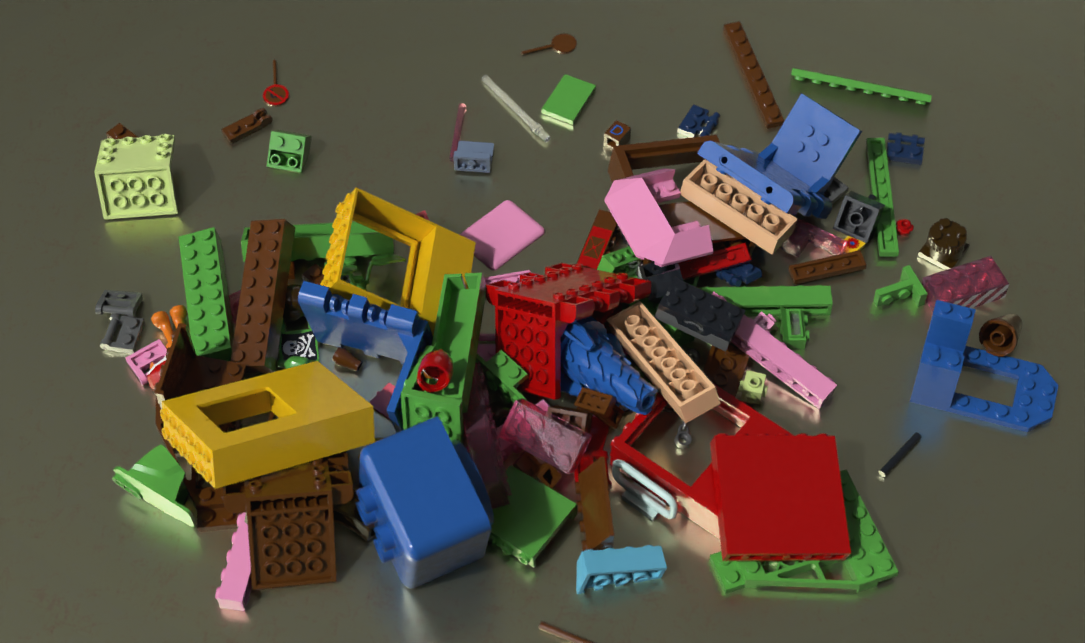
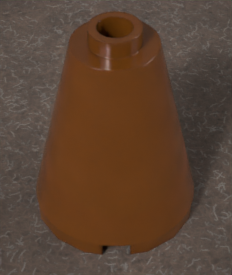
[979,314,1022,357]

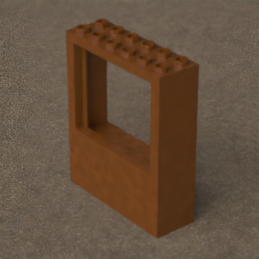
[608,135,756,265]

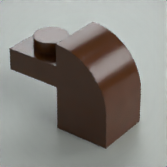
[512,450,562,489]

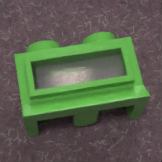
[778,306,809,350]

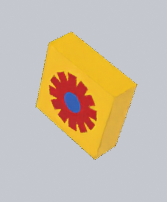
[839,236,866,253]

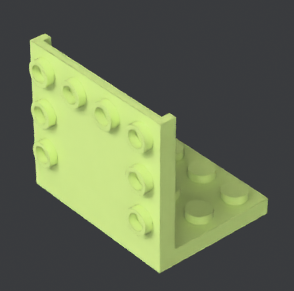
[94,134,178,220]

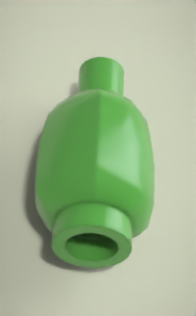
[278,356,310,369]

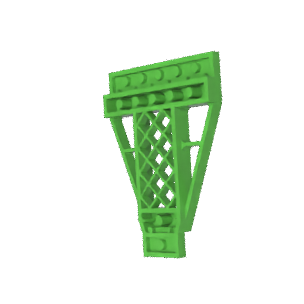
[710,469,899,594]

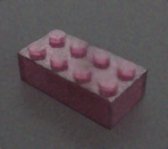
[499,398,592,474]

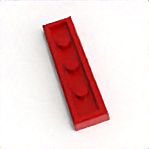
[678,243,751,281]

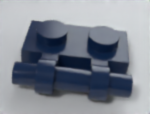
[678,104,720,137]
[886,132,925,165]
[714,263,762,287]

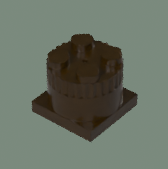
[918,218,970,273]

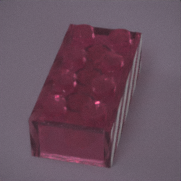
[922,256,1009,312]

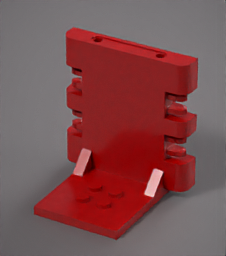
[486,262,651,400]

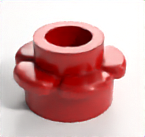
[896,219,914,236]

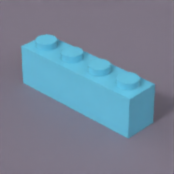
[576,545,667,594]

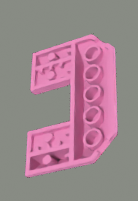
[604,168,713,267]

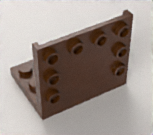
[154,323,247,433]

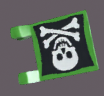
[279,319,320,368]

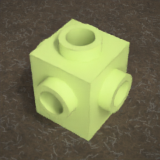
[738,370,768,404]

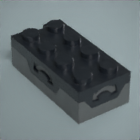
[655,277,746,351]

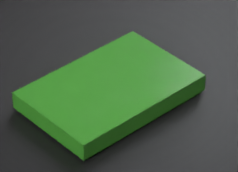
[541,74,596,125]

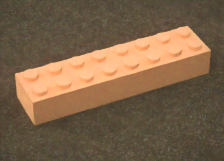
[606,301,721,423]

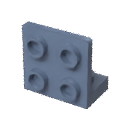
[453,141,494,173]

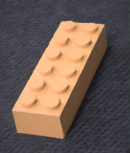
[680,159,798,255]

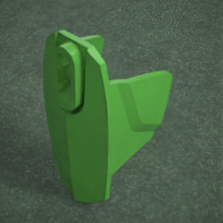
[112,444,197,528]

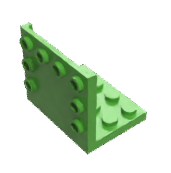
[401,345,464,445]

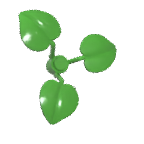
[324,253,406,291]

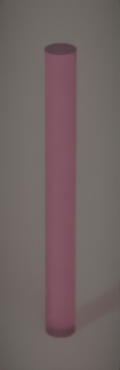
[449,103,466,162]

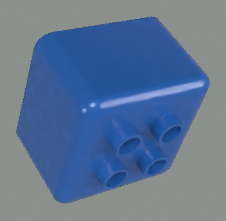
[356,416,494,589]

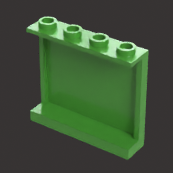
[487,465,578,568]

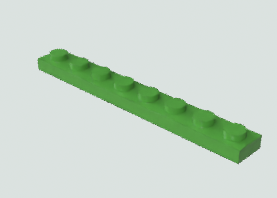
[791,68,932,105]
[866,138,899,257]

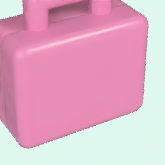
[459,200,545,270]

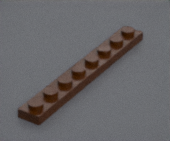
[723,21,784,129]

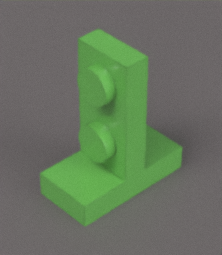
[873,265,927,307]

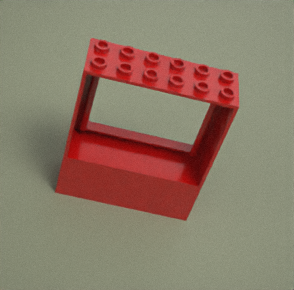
[610,383,794,539]

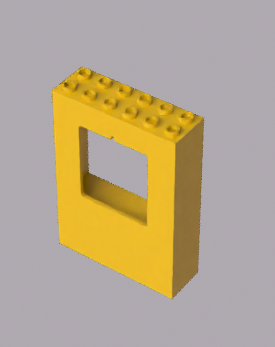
[160,361,375,489]

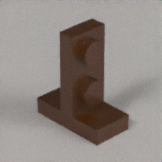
[574,387,624,429]

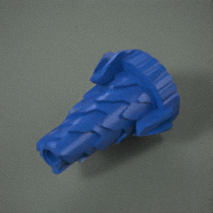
[560,316,658,415]

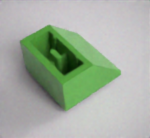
[267,130,312,173]

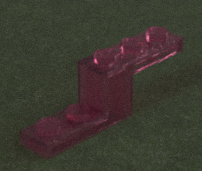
[779,218,848,257]

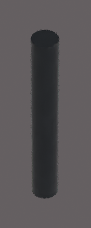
[879,432,922,477]

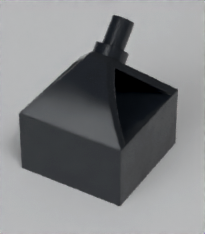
[833,191,885,243]
[639,262,683,303]

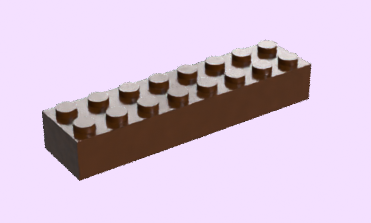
[231,219,296,373]

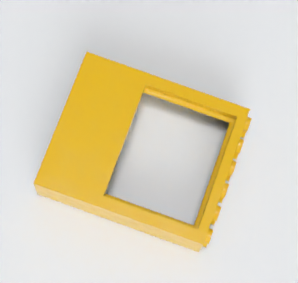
[320,187,476,335]

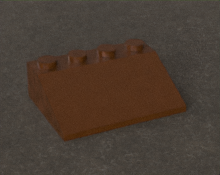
[575,457,614,551]

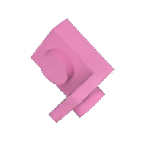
[754,311,779,332]

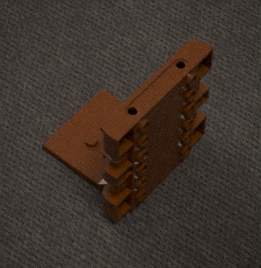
[223,451,353,590]

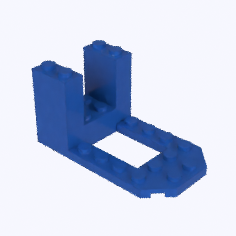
[910,300,1059,432]

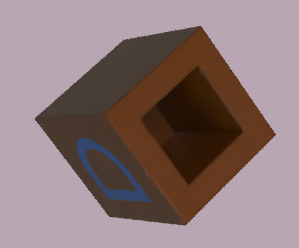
[604,120,631,150]

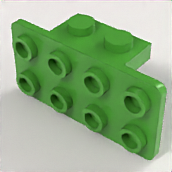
[474,350,528,415]

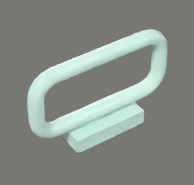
[612,459,678,522]

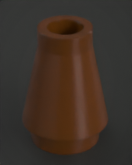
[332,347,362,372]

